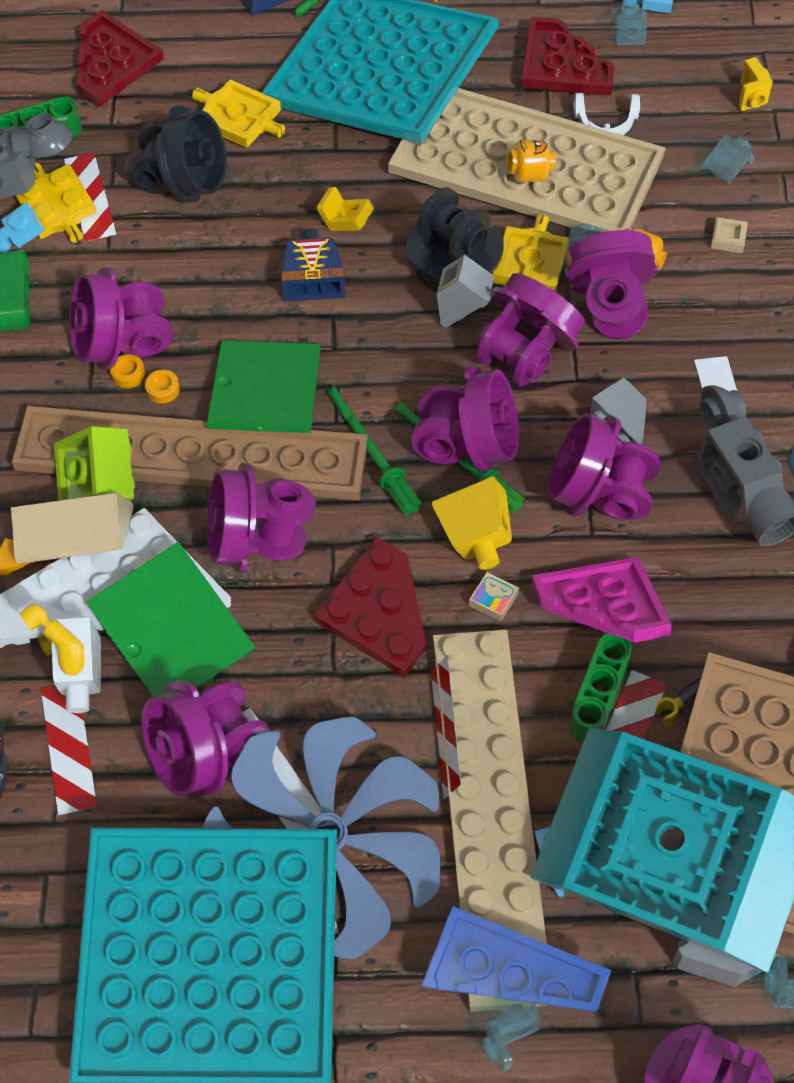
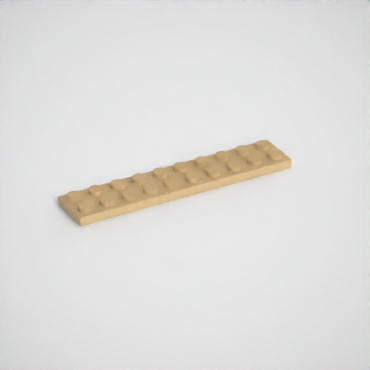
[433,630,547,1012]

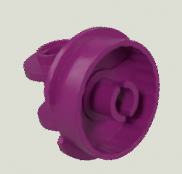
[565,230,658,340]
[69,267,174,369]
[477,273,585,387]
[411,366,519,472]
[547,413,661,520]
[207,463,316,573]
[141,680,271,796]
[644,1024,774,1083]

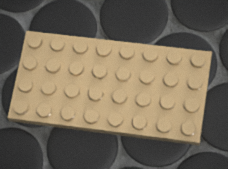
[388,88,665,235]

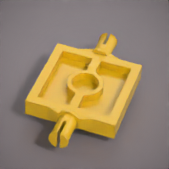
[192,80,285,148]
[15,163,97,243]
[492,214,570,292]

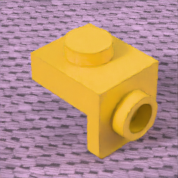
[738,57,773,111]
[317,187,374,231]

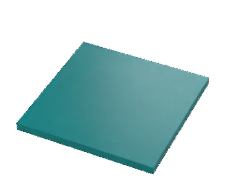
[262,0,499,144]
[69,828,337,1083]

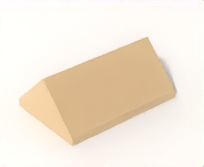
[11,493,133,564]

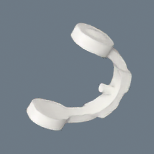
[573,93,640,135]

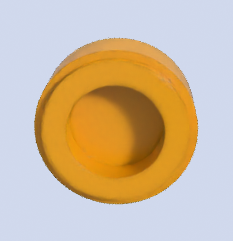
[110,354,145,388]
[145,369,180,404]

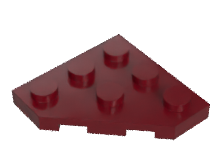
[77,10,164,107]
[521,17,615,96]
[314,537,426,678]

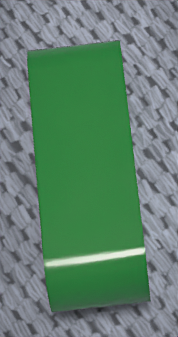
[0,97,82,138]
[0,250,30,333]
[570,633,632,743]

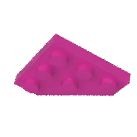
[532,557,671,642]

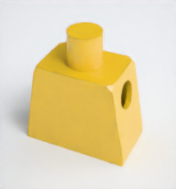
[432,476,512,570]

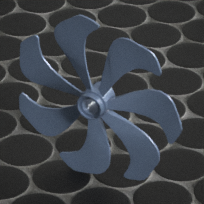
[202,717,440,960]

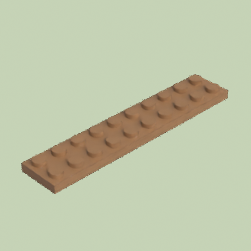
[12,406,368,501]

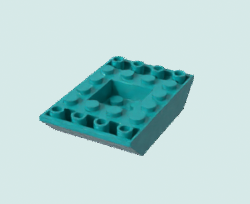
[531,728,794,973]

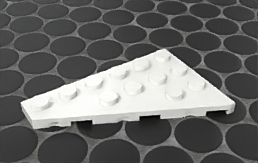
[0,508,231,648]

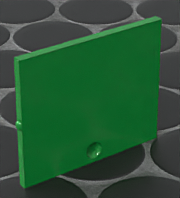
[207,340,321,433]
[86,541,256,697]

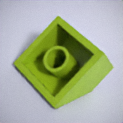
[54,426,135,501]

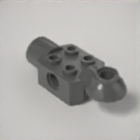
[0,113,73,199]
[696,385,794,546]

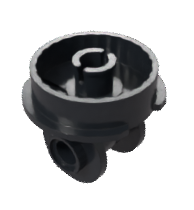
[124,106,227,203]
[406,187,504,292]

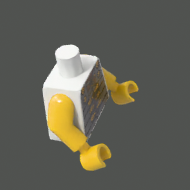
[20,604,101,713]

